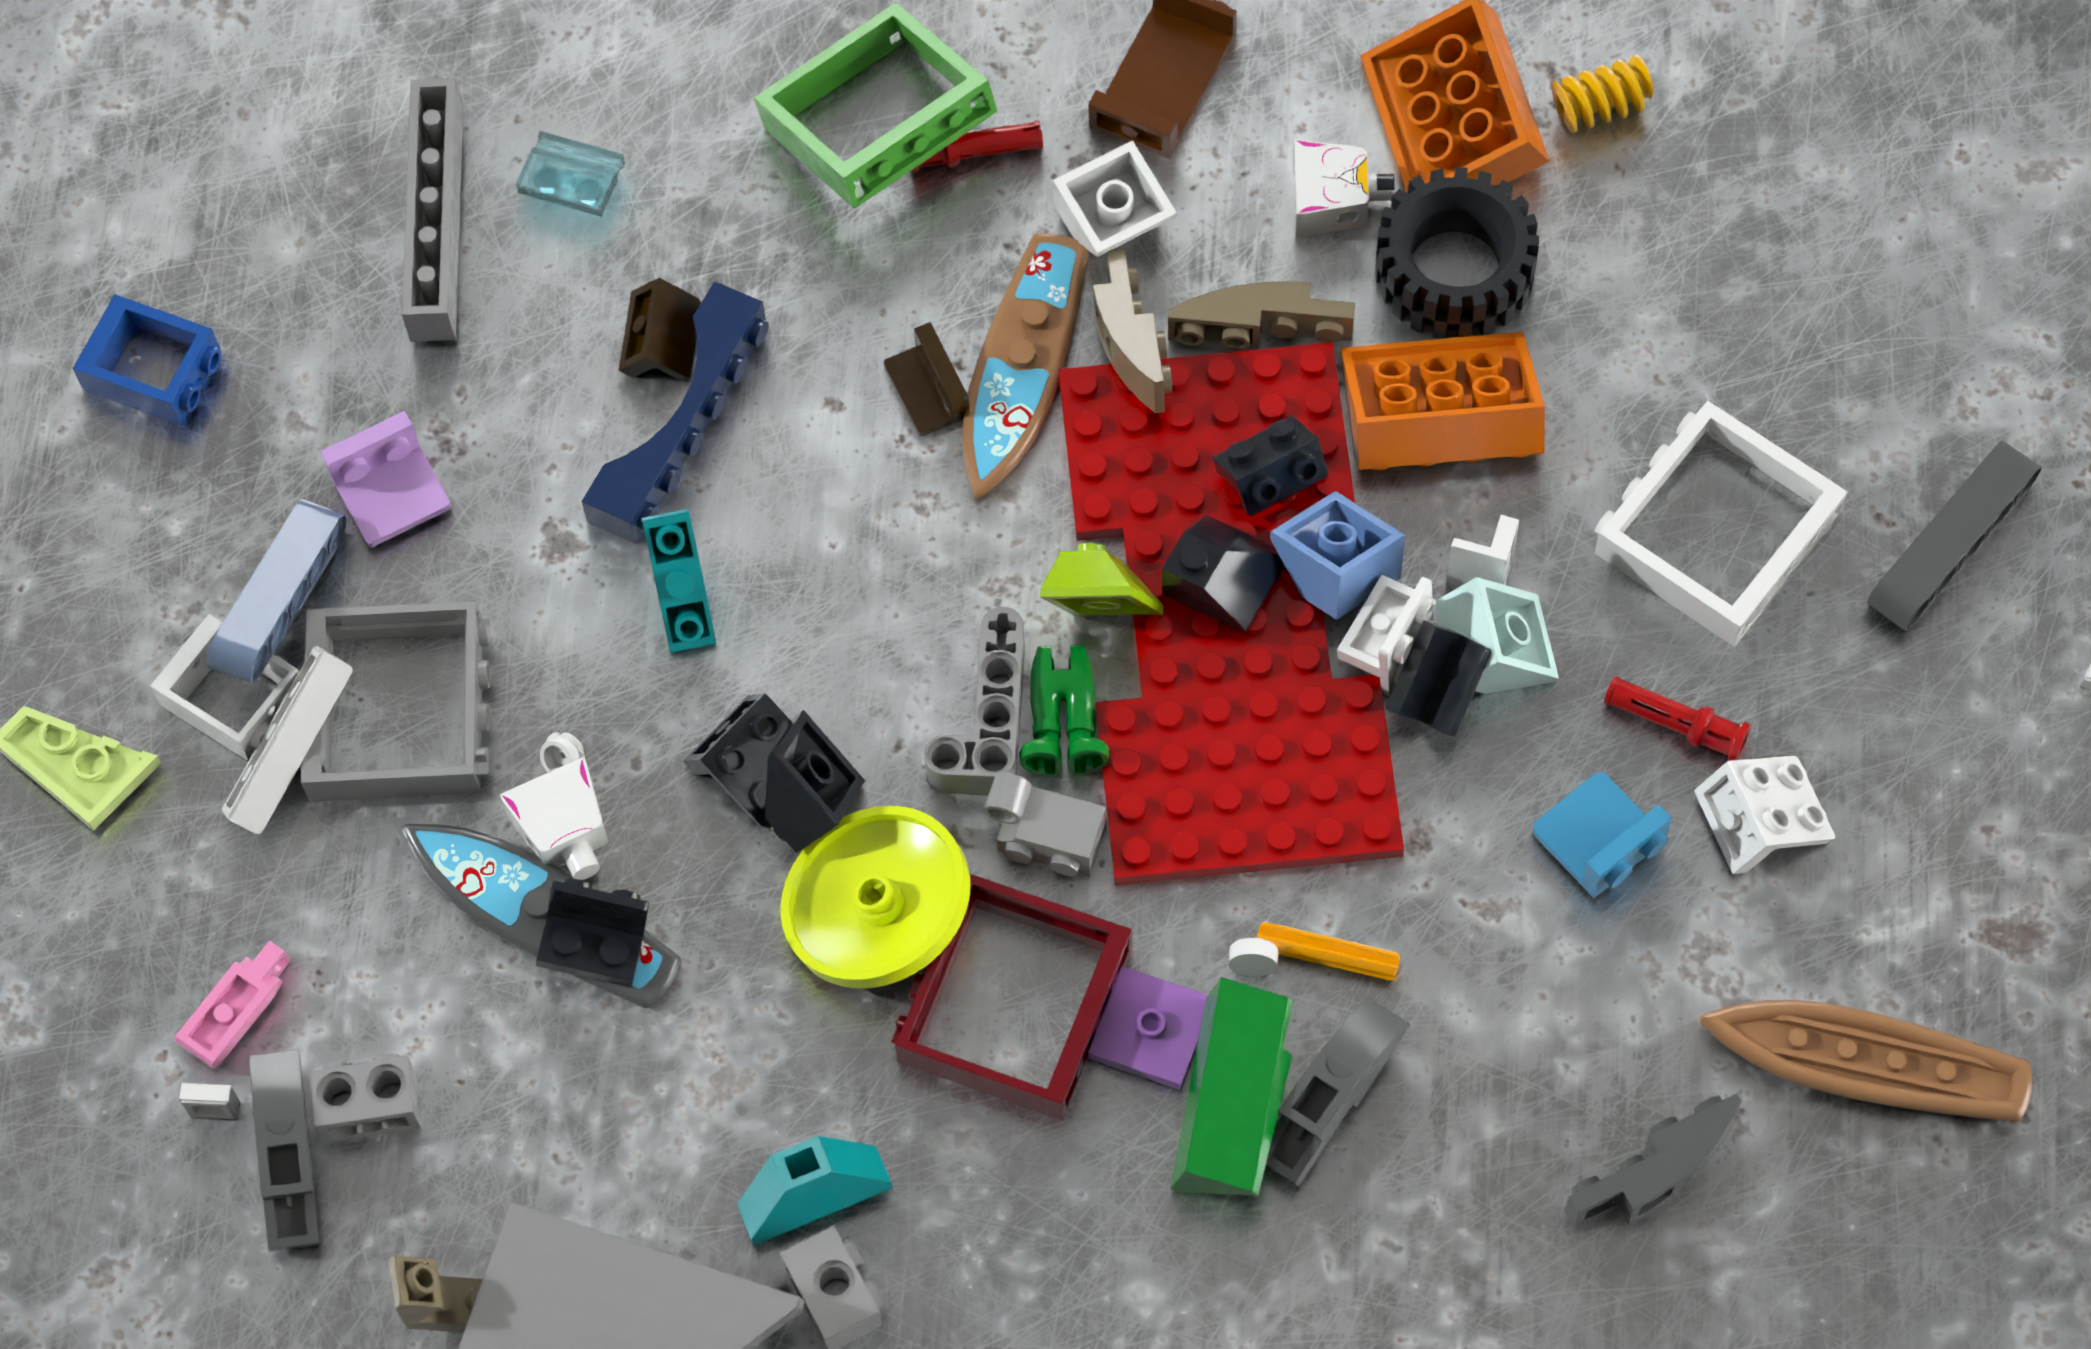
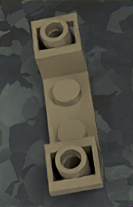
[388,1255,483,1333]

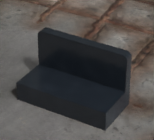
[1386,620,1491,737]

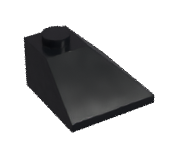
[1162,515,1285,634]
[765,709,865,854]

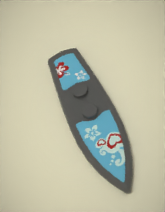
[402,824,681,1008]

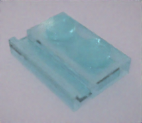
[516,131,625,217]

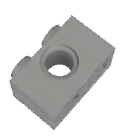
[780,1225,886,1349]

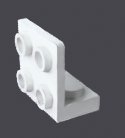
[1694,756,1835,874]

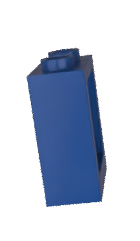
[72,294,221,426]

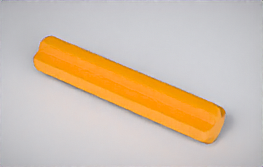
[1256,922,1400,981]

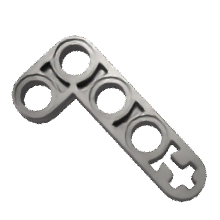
[924,607,1025,795]

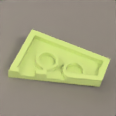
[0,706,161,831]

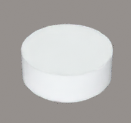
[1229,938,1278,977]

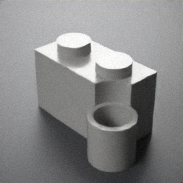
[983,772,1107,876]

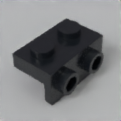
[1212,415,1328,516]

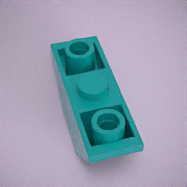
[642,509,716,653]
[737,1136,893,1246]

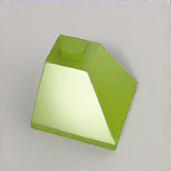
[1040,543,1163,616]

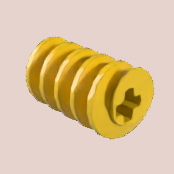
[1551,55,1653,134]

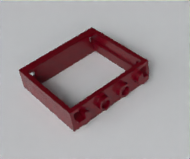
[891,874,1132,1121]

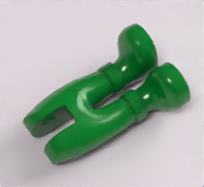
[1019,644,1109,777]

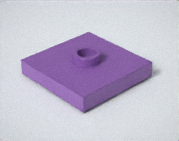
[1088,966,1208,1091]

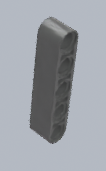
[1867,440,2042,631]

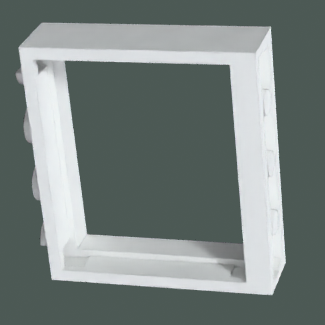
[1595,400,1848,647]

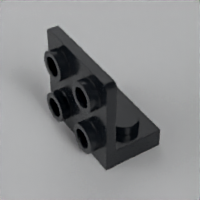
[683,693,792,827]
[536,878,650,988]

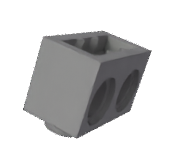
[309,1053,421,1143]

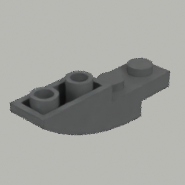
[1265,998,1410,1187]
[249,1050,320,1252]
[1565,1093,1741,1228]

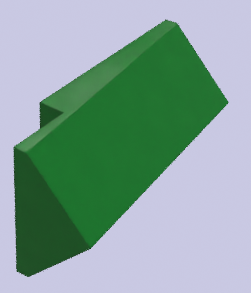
[1170,977,1294,1196]

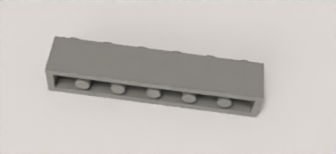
[402,78,463,342]

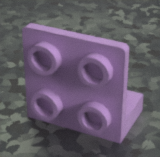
[320,411,451,548]

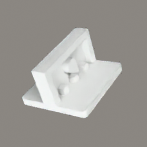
[1337,575,1437,697]

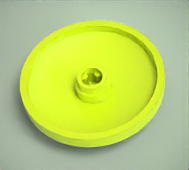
[781,806,970,989]

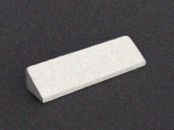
[222,645,353,834]

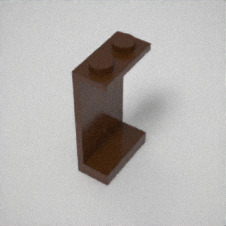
[1088,0,1237,159]

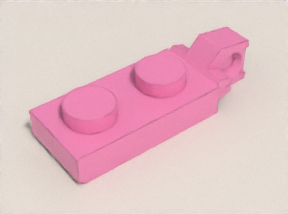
[174,940,291,1071]

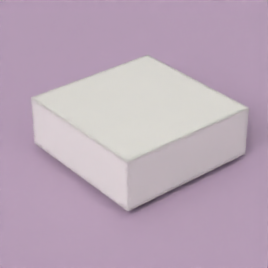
[179,1083,240,1119]

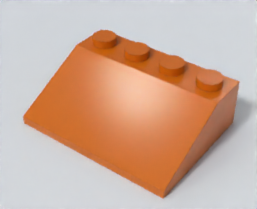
[1360,0,1550,194]
[1341,331,1545,470]

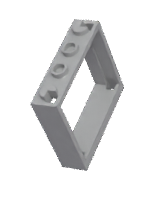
[301,600,491,802]

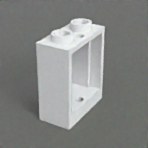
[150,614,299,761]

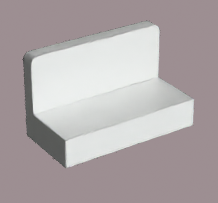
[1446,515,1519,590]

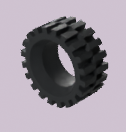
[1375,167,1539,339]

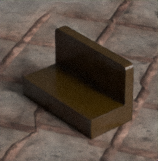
[618,278,701,380]
[884,322,969,437]

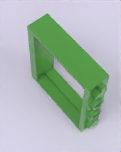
[754,3,998,209]

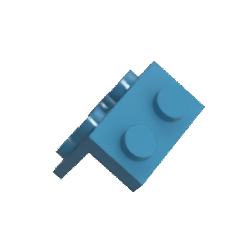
[1533,772,1672,898]

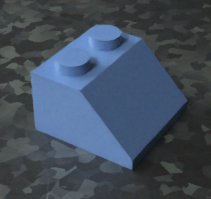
[1270,491,1405,620]

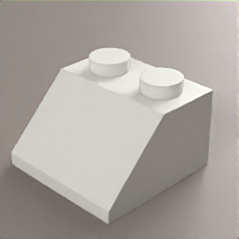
[1053,141,1177,257]

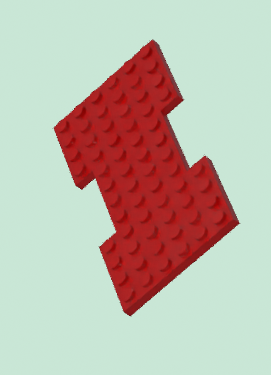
[1058,342,1404,885]

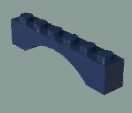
[581,281,769,544]

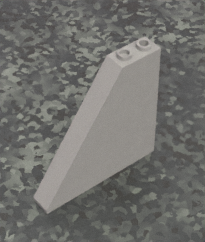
[458,1201,805,1349]

